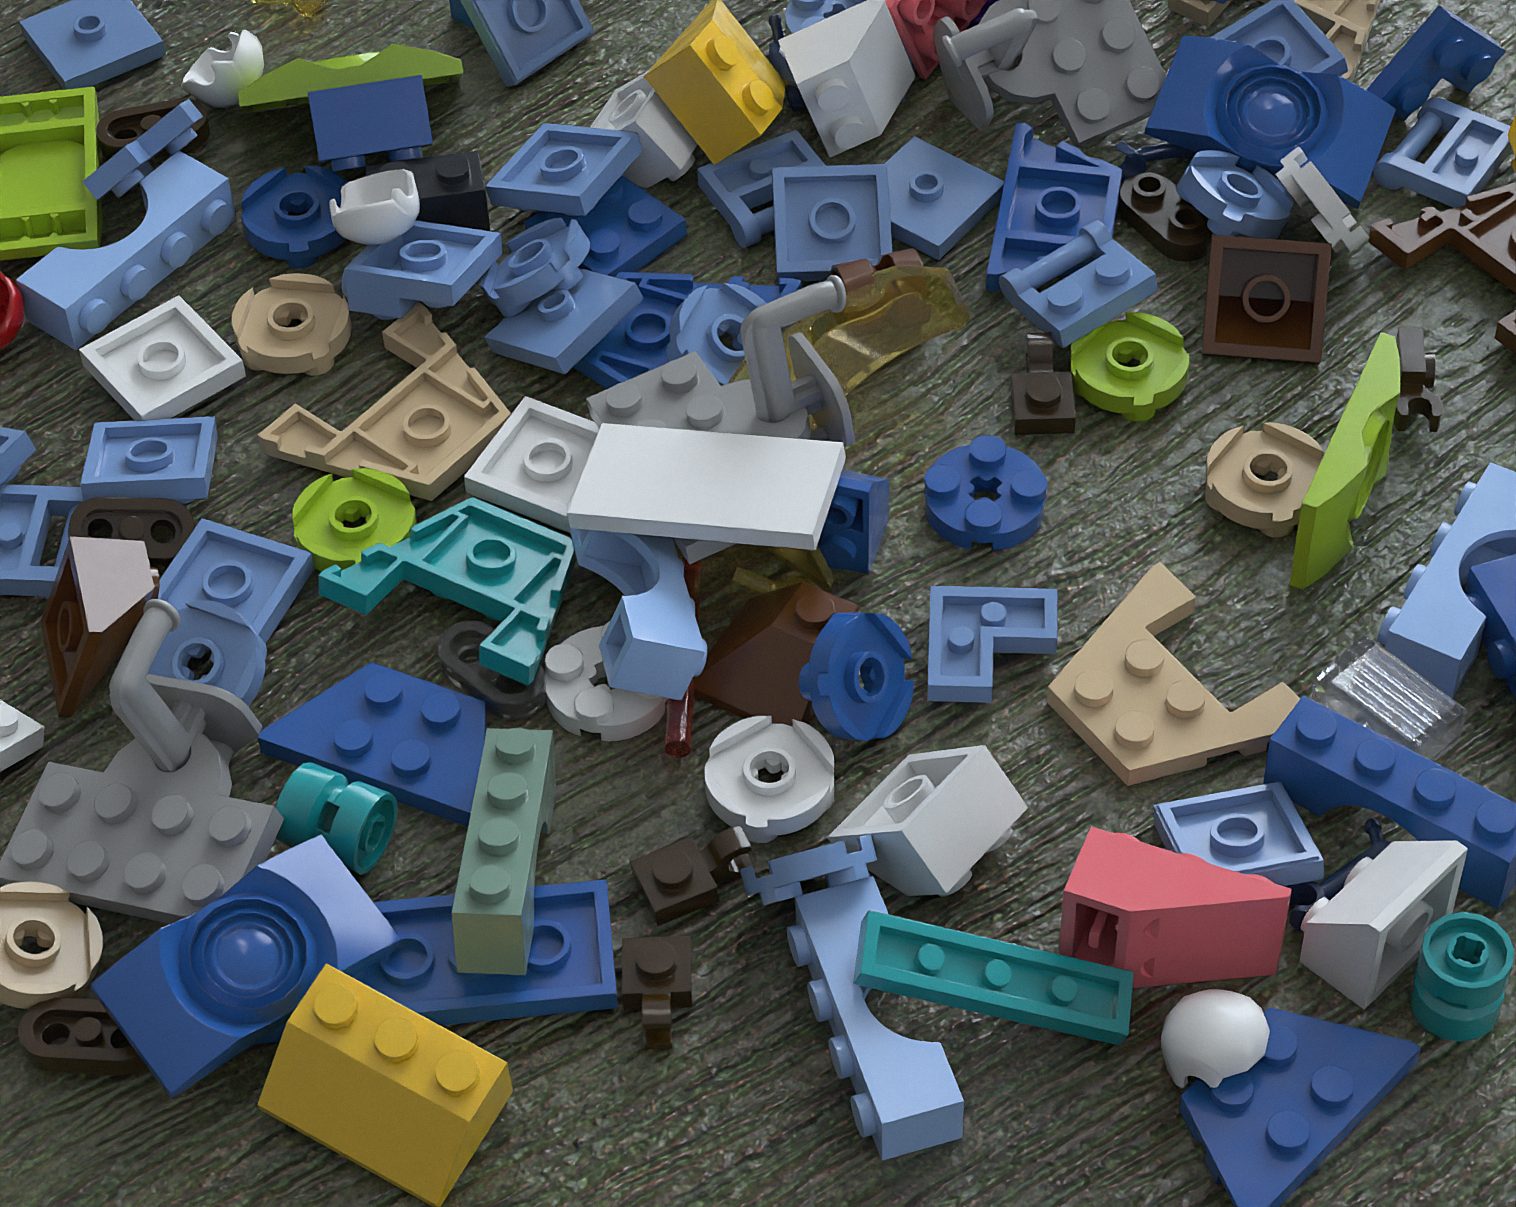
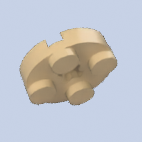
[232,273,352,376]
[1205,423,1324,537]
[0,881,103,1009]

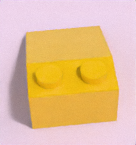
[644,0,785,165]

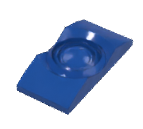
[1144,36,1396,208]
[91,835,402,1099]

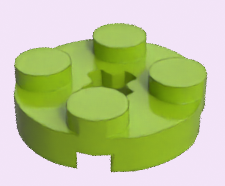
[1070,312,1190,421]
[292,468,417,572]

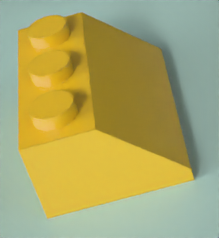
[257,963,513,1207]

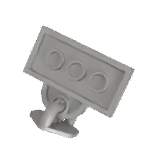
[933,0,1166,148]
[586,275,855,564]
[0,599,284,924]

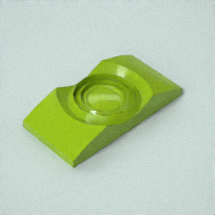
[238,44,463,113]
[0,86,103,261]
[1289,332,1400,590]

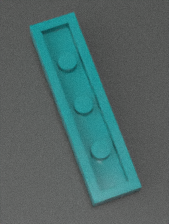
[853,910,1134,1045]

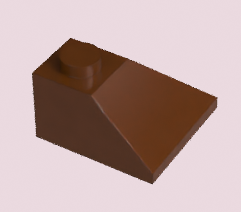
[41,536,160,717]
[686,582,859,727]

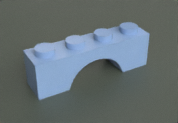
[16,151,237,350]
[1377,462,1516,700]
[569,525,707,700]
[787,876,964,1161]

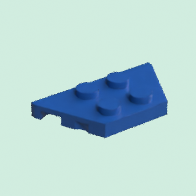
[986,122,1122,291]
[258,662,487,827]
[1179,1007,1421,1207]

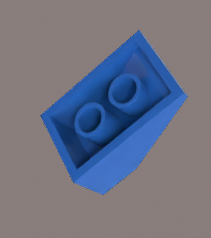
[308,75,433,172]

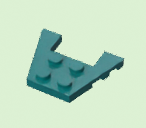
[318,497,577,686]

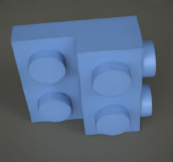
[342,220,502,320]

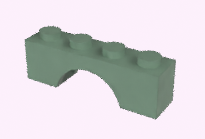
[452,728,556,975]

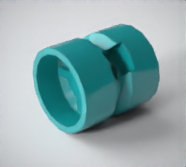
[275,762,398,875]
[1410,912,1514,1042]

